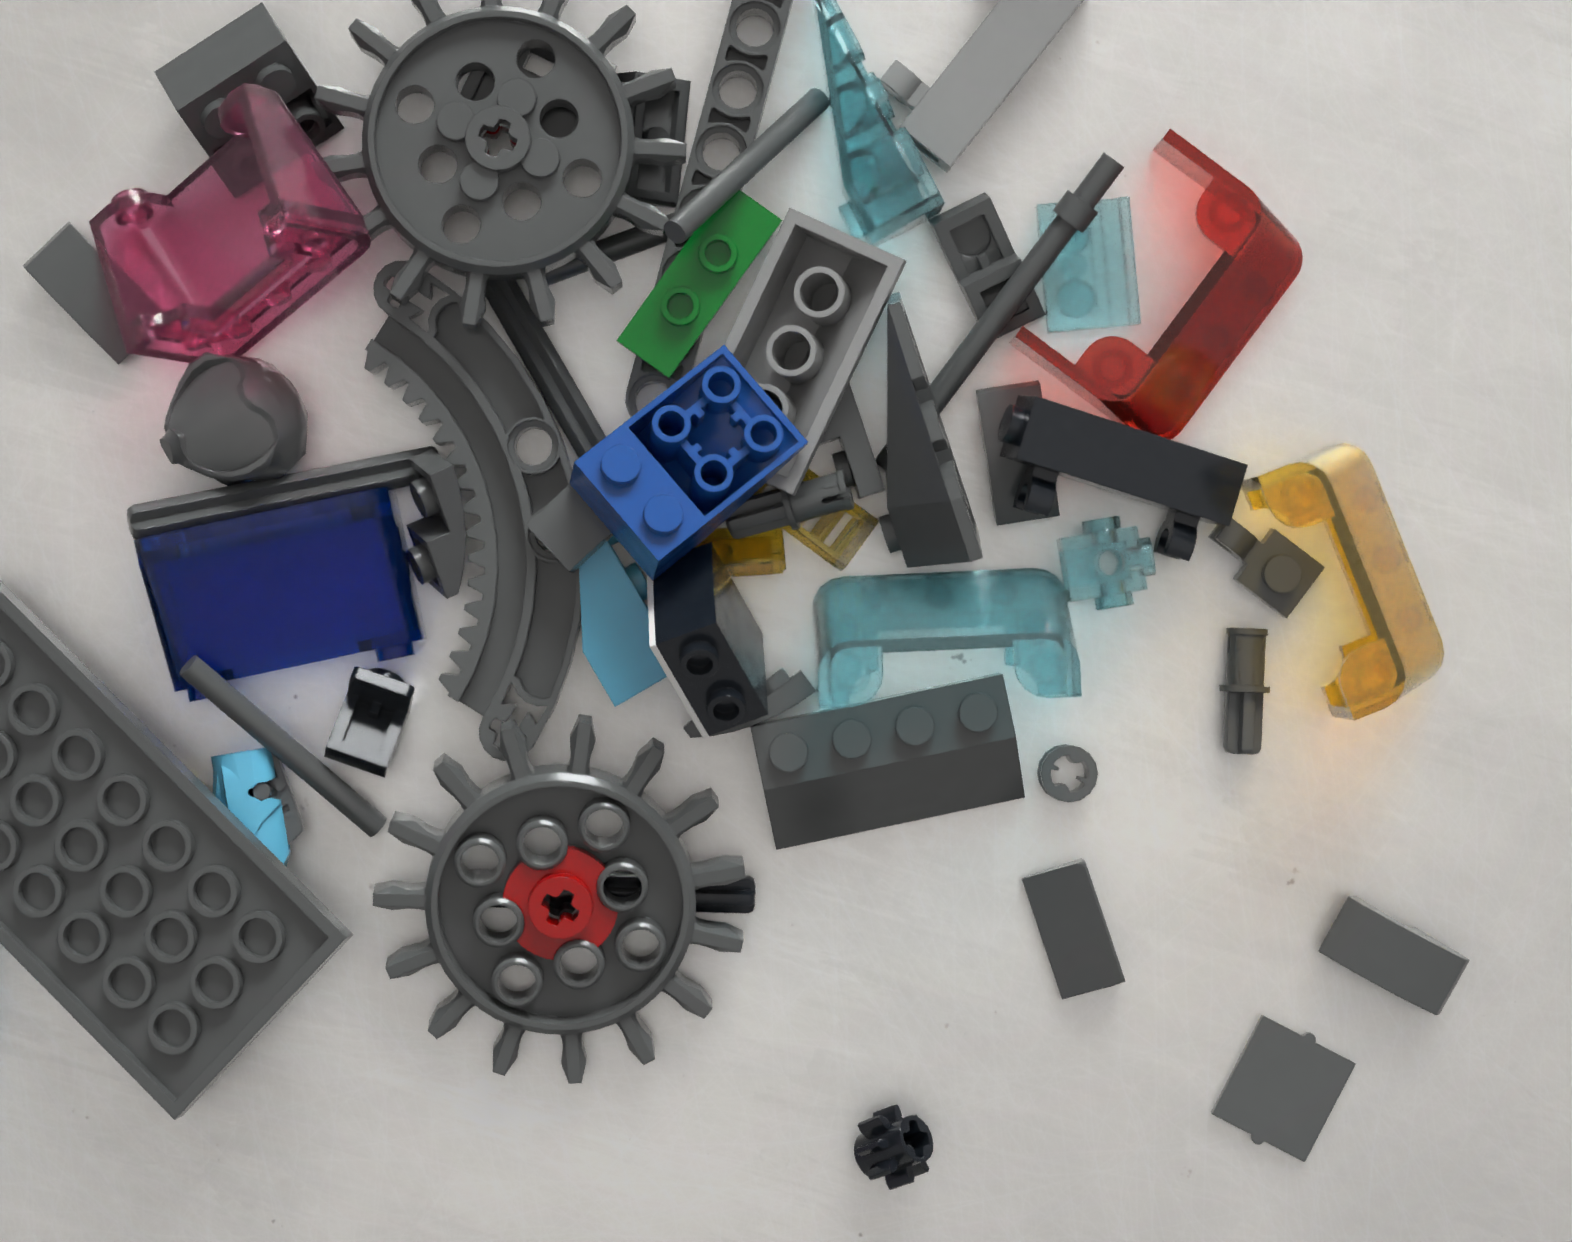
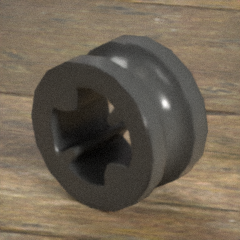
[1037,744,1098,802]

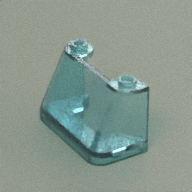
[812,568,1082,708]

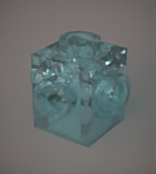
[1056,516,1156,610]

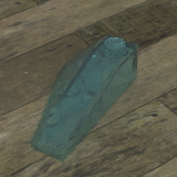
[813,0,945,247]

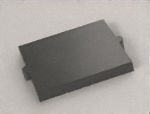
[1211,1015,1356,1162]

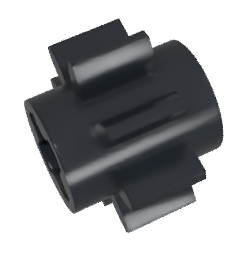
[854,1105,933,1190]

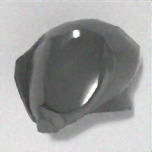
[160,352,308,486]

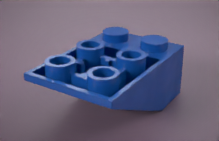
[570,345,808,581]

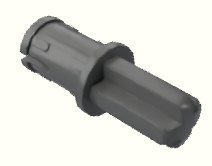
[725,469,854,539]
[1219,628,1270,755]

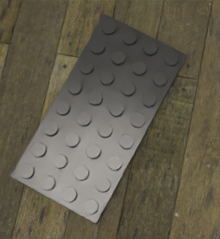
[0,580,354,1120]

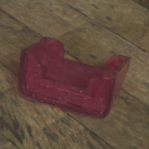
[89,83,371,363]

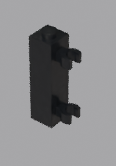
[998,395,1248,561]

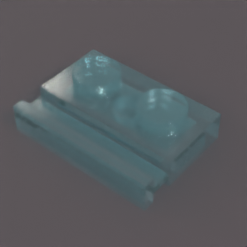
[1035,196,1141,334]

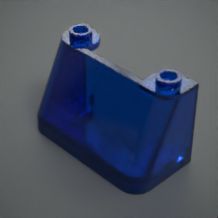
[134,487,427,702]

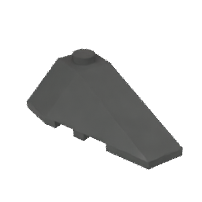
[879,292,983,568]

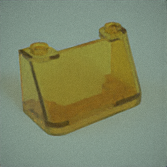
[1241,443,1444,721]

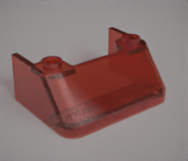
[1009,129,1303,440]

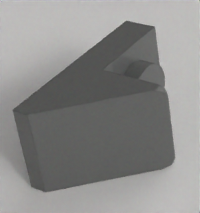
[819,383,885,499]

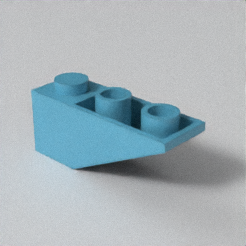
[579,535,667,707]

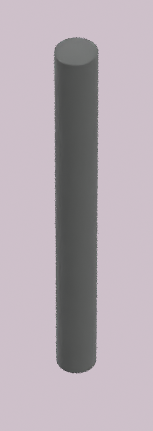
[664,88,829,244]
[179,655,387,837]

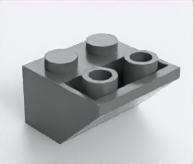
[155,2,344,197]

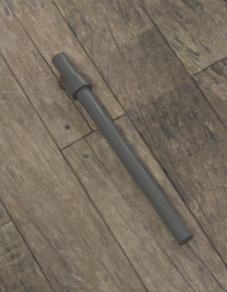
[875,152,1124,471]

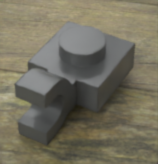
[1208,518,1325,618]

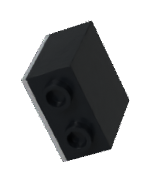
[647,542,768,738]

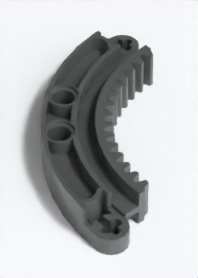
[364,261,581,761]

